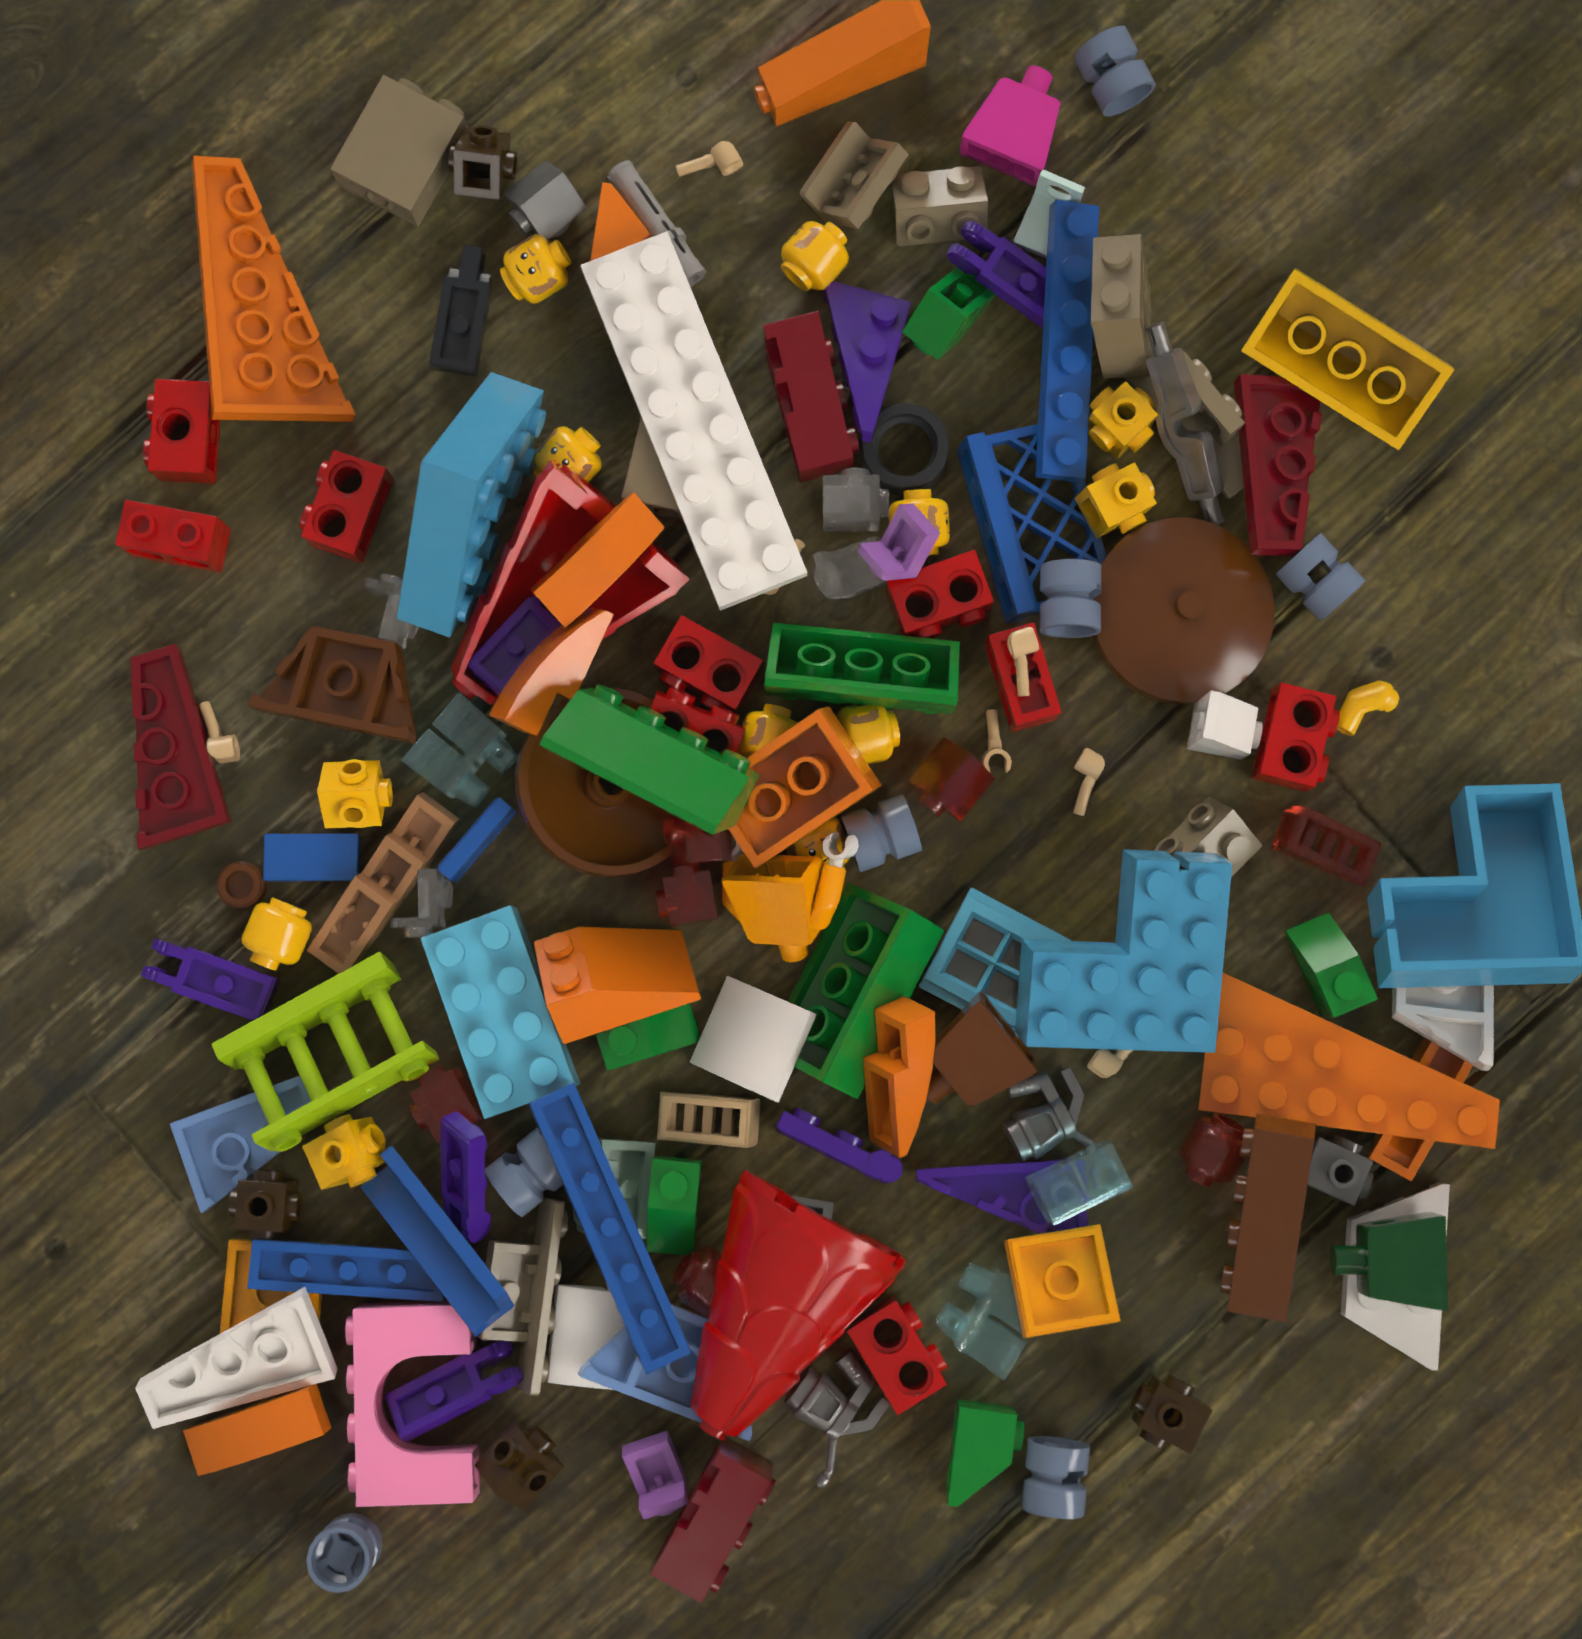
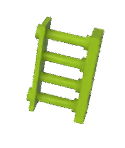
[211,952,440,1152]

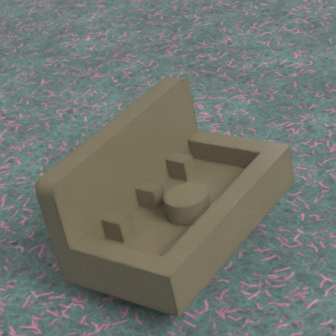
[800,121,909,229]
[890,166,988,246]
[1155,797,1263,877]

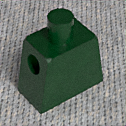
[1330,1212,1448,1311]

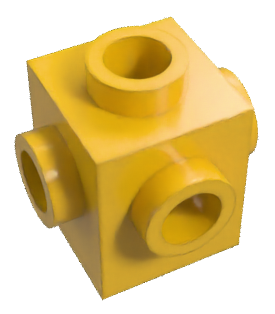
[1088,381,1158,460]
[1075,462,1157,539]
[317,759,393,828]
[302,1114,386,1190]

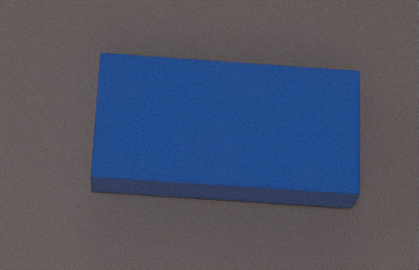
[438,797,518,883]
[263,834,361,882]

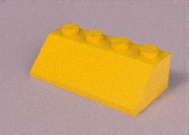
[1241,268,1454,450]

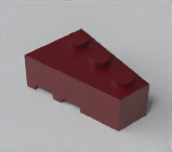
[763,311,860,483]
[650,1436,776,1603]

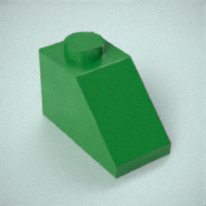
[902,267,996,360]
[1284,913,1378,1018]
[596,1003,700,1071]
[646,1156,703,1256]
[945,1399,1024,1507]

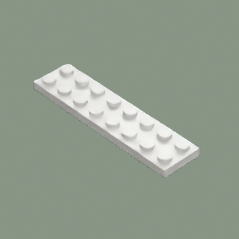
[580,231,807,611]

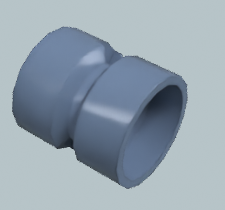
[1074,26,1156,116]
[1275,533,1366,622]
[1040,559,1101,638]
[840,794,922,873]
[485,1127,563,1217]
[1022,1436,1090,1519]
[306,1513,383,1593]

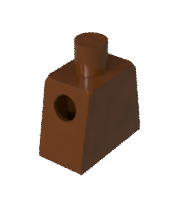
[927,990,1038,1107]

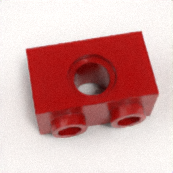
[143,379,221,484]

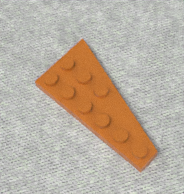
[192,156,356,422]
[1199,973,1500,1149]

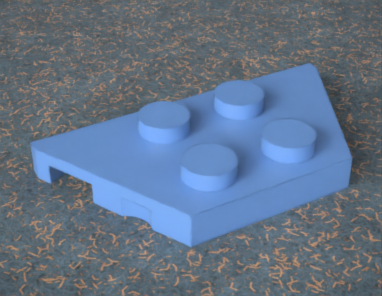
[578,1303,752,1441]

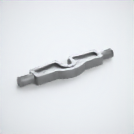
[1145,321,1225,525]

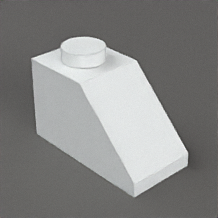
[1186,690,1263,759]

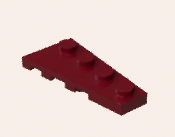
[1233,374,1322,556]
[131,644,232,850]

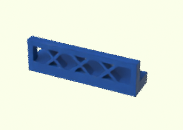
[360,1146,514,1337]

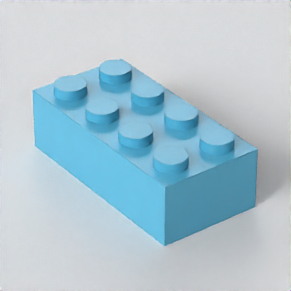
[421,905,580,1119]

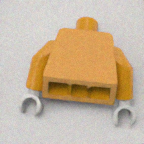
[717,831,859,963]

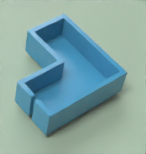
[397,372,546,638]
[1367,783,1582,988]
[1015,849,1232,1053]

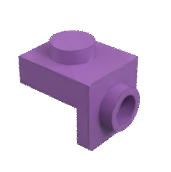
[858,503,940,581]
[622,1430,688,1519]

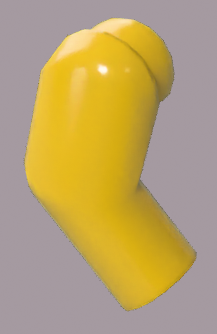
[1336,680,1399,736]

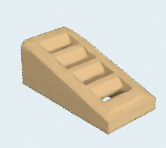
[657,1091,760,1148]

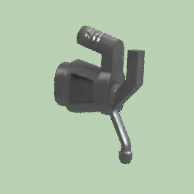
[1002,1067,1112,1168]
[784,1350,890,1488]

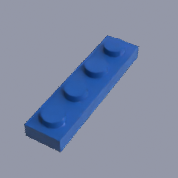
[247,1239,443,1302]

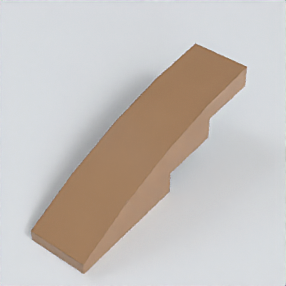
[307,792,461,974]

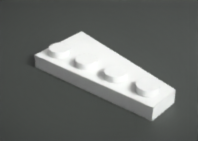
[135,1287,338,1429]

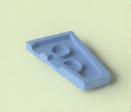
[170,1076,311,1214]

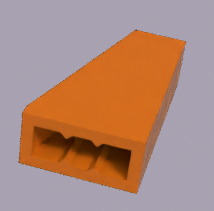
[753,0,931,127]

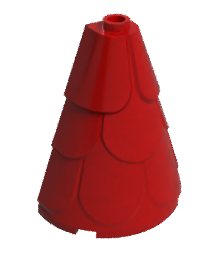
[451,459,690,705]
[690,1169,907,1441]

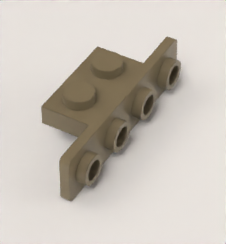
[1125,344,1245,499]
[477,1196,568,1396]

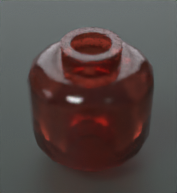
[1179,1112,1246,1187]
[673,1246,722,1318]

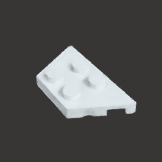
[1392,985,1494,1071]
[1341,1183,1450,1370]

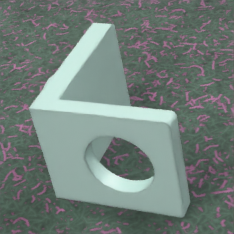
[1013,170,1085,259]

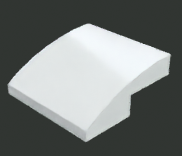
[690,976,817,1102]
[546,1284,624,1390]

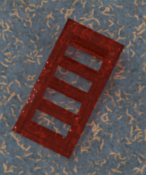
[1271,805,1382,886]

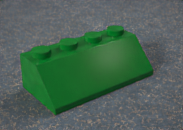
[764,623,960,714]
[539,684,760,835]
[787,883,944,1099]

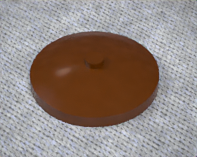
[1092,517,1275,704]
[515,688,694,877]

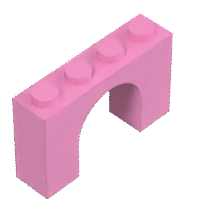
[345,1300,480,1507]

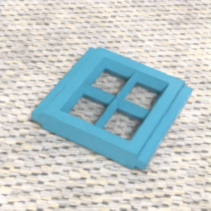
[918,887,1071,1031]

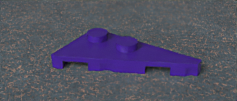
[823,281,911,443]
[915,1158,1088,1234]

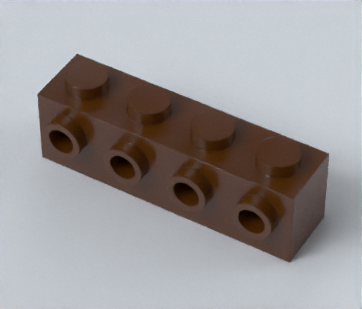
[1220,1114,1316,1323]

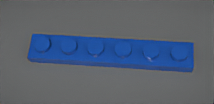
[1035,199,1099,482]
[528,1083,691,1374]

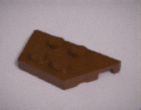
[248,626,417,744]

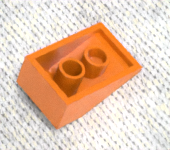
[728,706,882,869]
[534,927,701,1045]

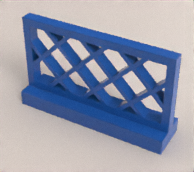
[956,424,1106,624]

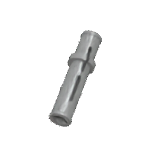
[607,160,707,287]

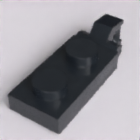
[429,244,492,377]

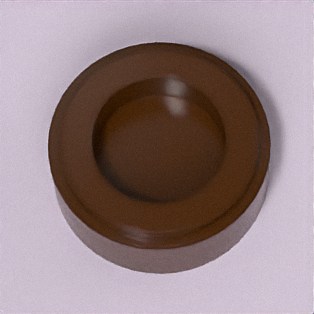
[217,861,267,909]

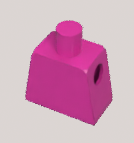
[959,66,1061,187]

